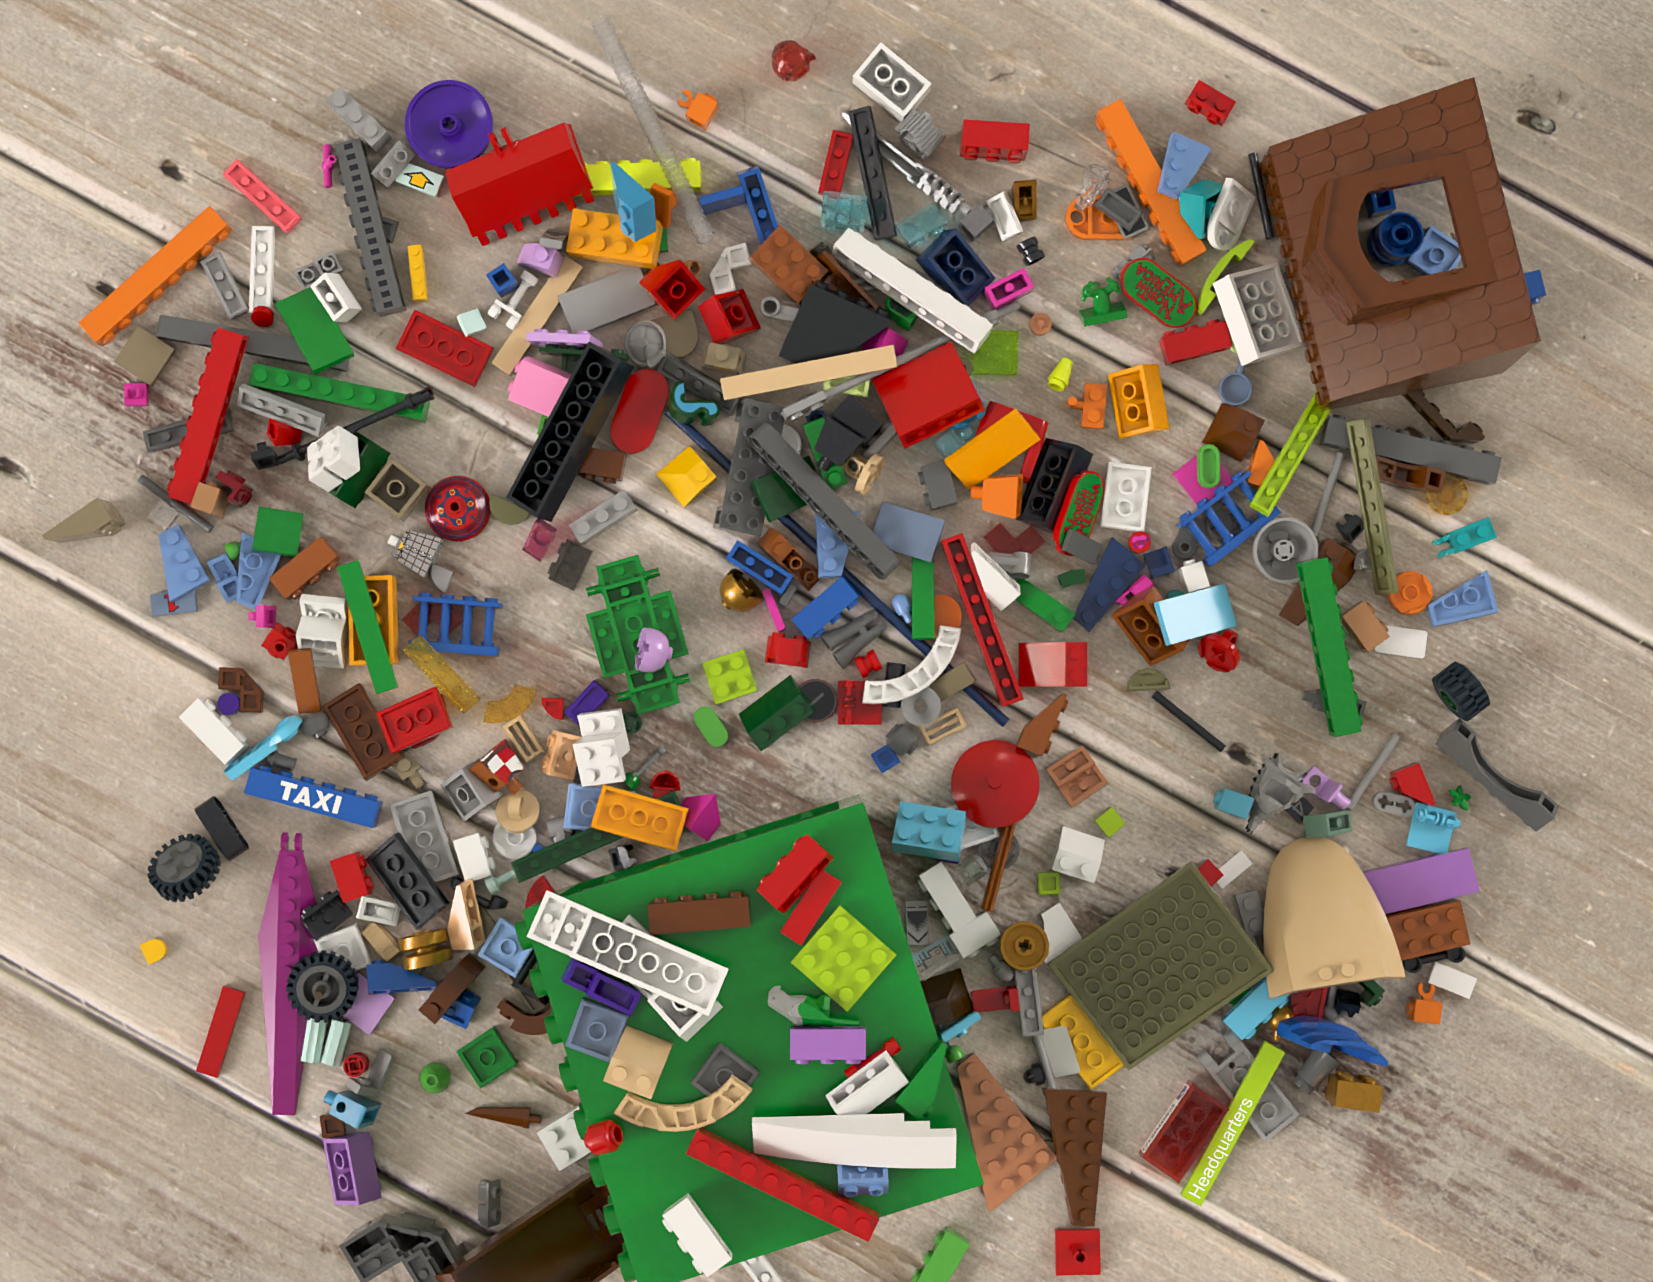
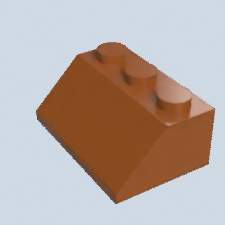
[1111,586,1190,666]

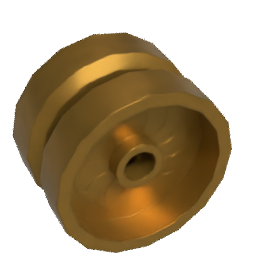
[999,921,1049,971]
[398,928,453,970]

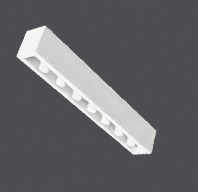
[831,228,993,354]

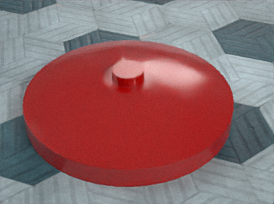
[951,740,1040,829]

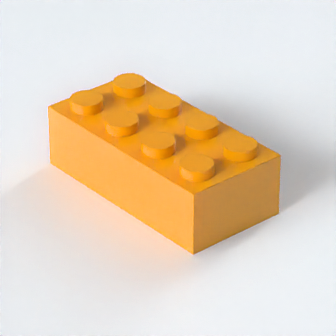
[566,208,663,269]
[348,575,399,666]

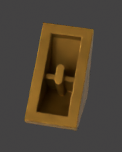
[1012,179,1037,221]

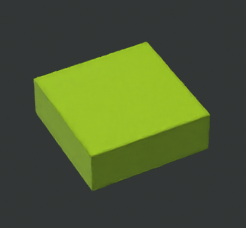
[1094,807,1126,838]
[1037,871,1061,895]

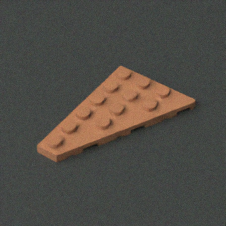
[957,1052,1057,1212]

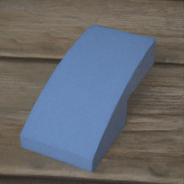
[206,552,238,603]

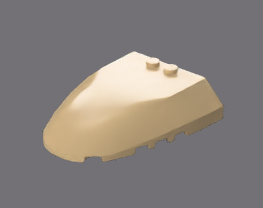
[1263,837,1406,1000]

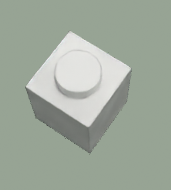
[1178,559,1210,594]

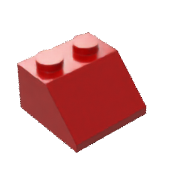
[639,260,705,320]
[698,289,761,345]

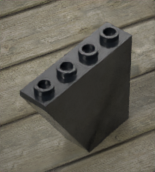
[779,280,892,364]

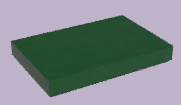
[751,456,817,522]

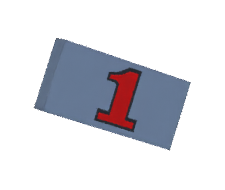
[150,590,198,617]

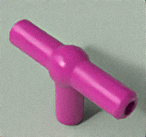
[322,144,336,188]

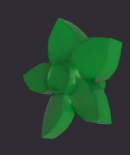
[1448,785,1471,811]

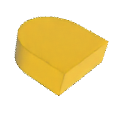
[140,938,167,965]

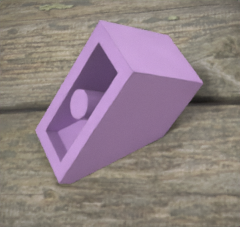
[516,243,564,278]

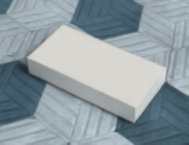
[986,191,1023,241]
[1426,962,1477,999]

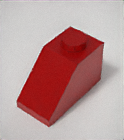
[1389,763,1436,806]

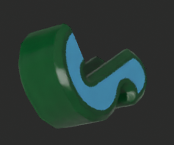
[667,380,720,426]

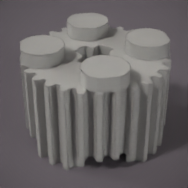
[895,109,946,160]

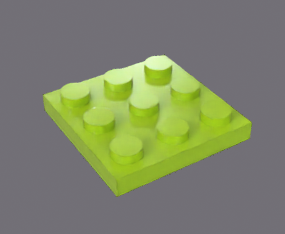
[791,905,896,1012]

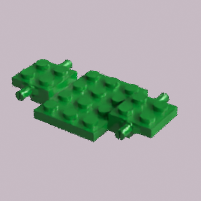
[586,555,690,715]

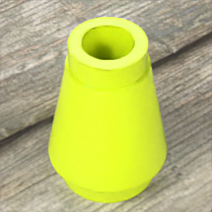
[1047,357,1073,392]

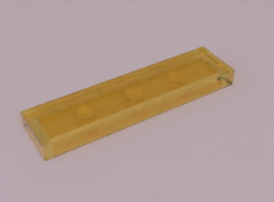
[403,635,481,714]

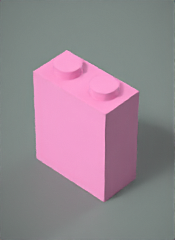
[508,356,571,417]

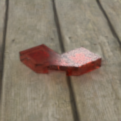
[983,523,1045,554]
[402,604,463,635]

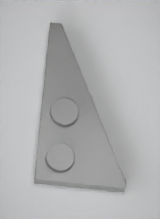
[845,420,897,480]

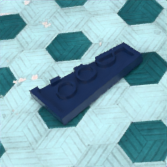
[1073,537,1146,632]

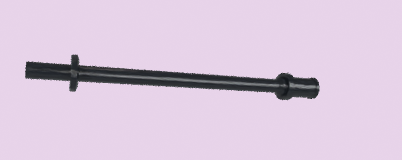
[277,386,435,464]

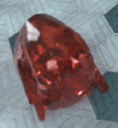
[771,40,816,82]

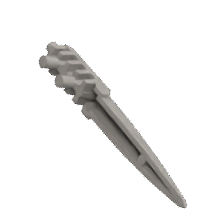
[842,113,972,216]

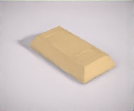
[360,921,404,963]

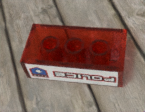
[1138,1080,1229,1183]

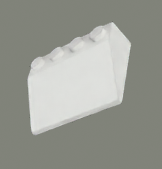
[1213,262,1306,366]

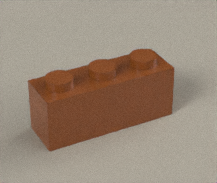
[269,536,342,600]

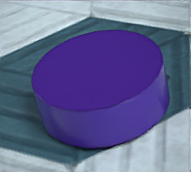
[217,693,240,715]

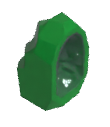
[884,297,918,331]

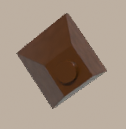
[1202,404,1265,463]

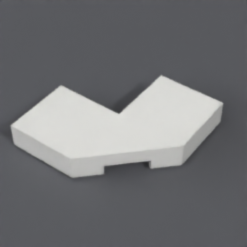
[710,243,752,295]

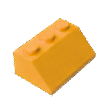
[1108,364,1170,439]

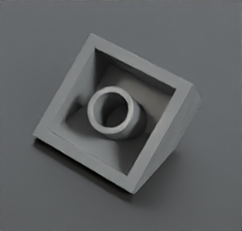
[440,758,504,822]

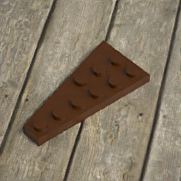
[1042,1088,1107,1226]

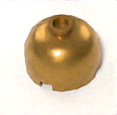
[719,568,763,612]

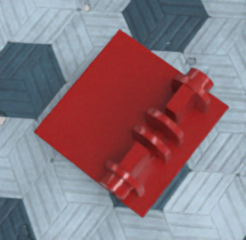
[838,680,882,725]

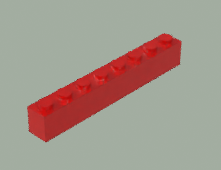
[167,328,249,504]
[941,533,1024,707]
[686,1127,879,1242]

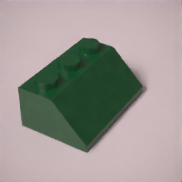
[329,431,391,508]
[739,675,817,751]

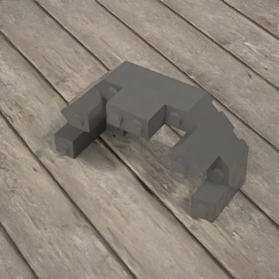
[339,1212,468,1282]

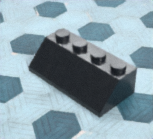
[1015,438,1093,533]

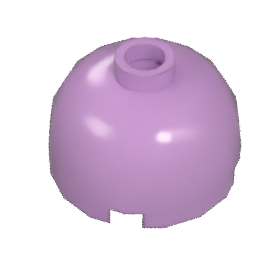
[635,628,673,672]

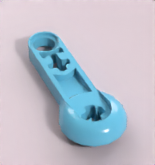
[224,715,302,780]

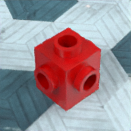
[261,622,298,661]

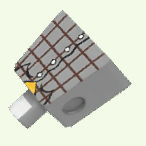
[387,530,445,578]

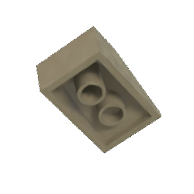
[42,498,125,543]

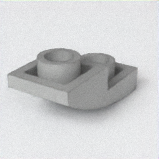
[293,251,343,291]

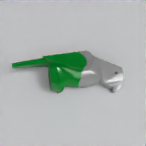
[768,986,859,1028]

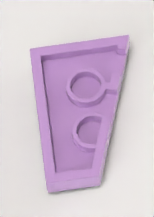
[526,329,603,349]

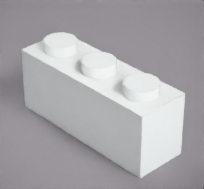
[179,698,249,764]
[917,861,977,932]
[825,1051,909,1115]
[662,1193,733,1277]

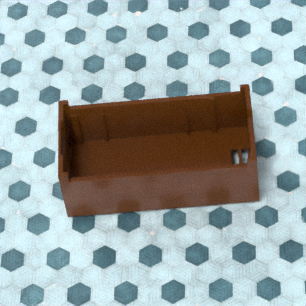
[435,1173,624,1282]

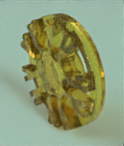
[1425,474,1468,515]

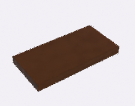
[322,683,404,781]

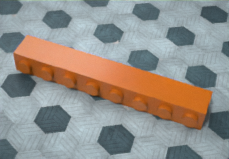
[1095,98,1207,267]
[78,206,232,346]

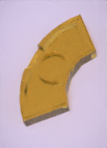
[483,685,537,723]

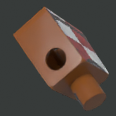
[469,739,524,795]

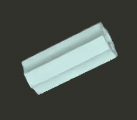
[301,1018,328,1063]
[321,1019,352,1067]

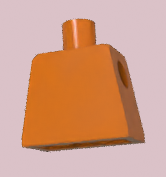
[971,474,1023,519]

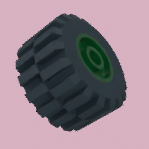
[1432,662,1490,722]

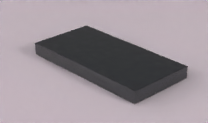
[365,832,450,930]

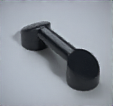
[450,876,509,910]
[1403,947,1465,973]

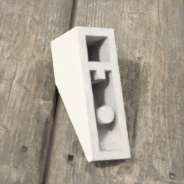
[971,542,1021,611]

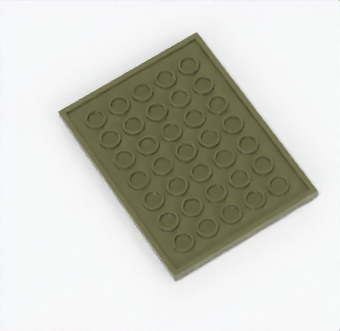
[1048,861,1274,1070]

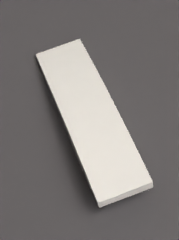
[527,891,729,1016]
[752,1113,956,1168]

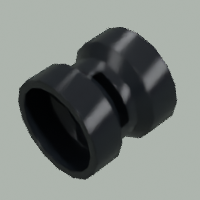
[1016,236,1045,266]

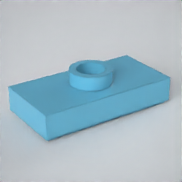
[937,1011,981,1042]

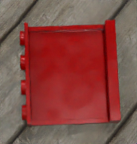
[872,342,985,449]

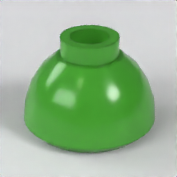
[419,1062,450,1094]

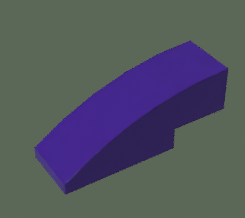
[561,957,642,1016]

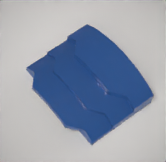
[1276,1016,1388,1066]

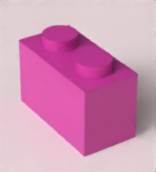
[983,268,1034,310]

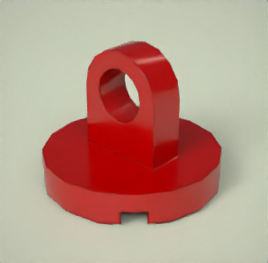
[1198,629,1240,673]

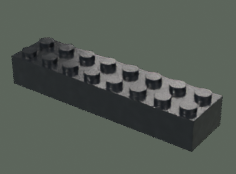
[506,342,634,522]

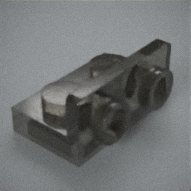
[547,539,593,591]

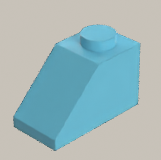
[1213,788,1255,819]

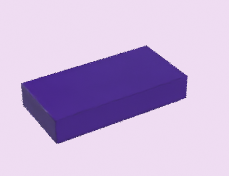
[564,680,611,726]

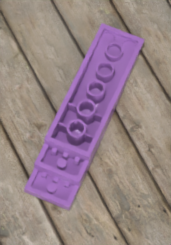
[1362,848,1480,914]

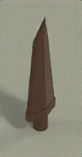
[464,1107,542,1129]

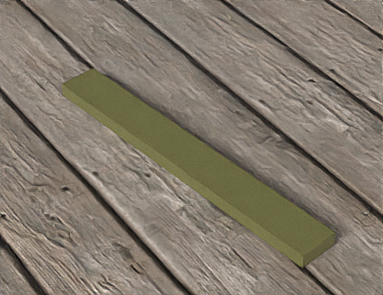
[1346,418,1399,595]

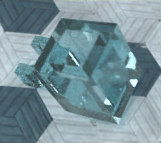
[933,426,974,459]

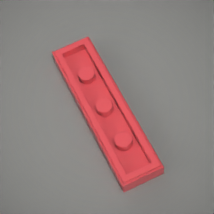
[222,159,302,234]

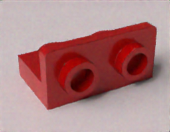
[1185,80,1236,126]

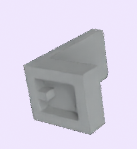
[345,1048,395,1098]

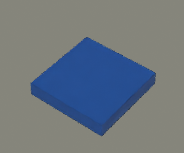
[699,186,746,215]

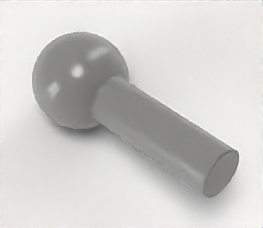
[1322,986,1338,1021]

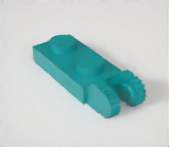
[1432,517,1497,558]

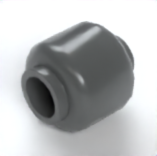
[885,724,918,756]

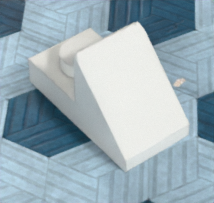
[356,896,401,926]

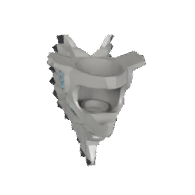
[1245,753,1316,835]

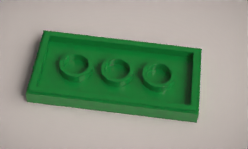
[275,287,354,375]

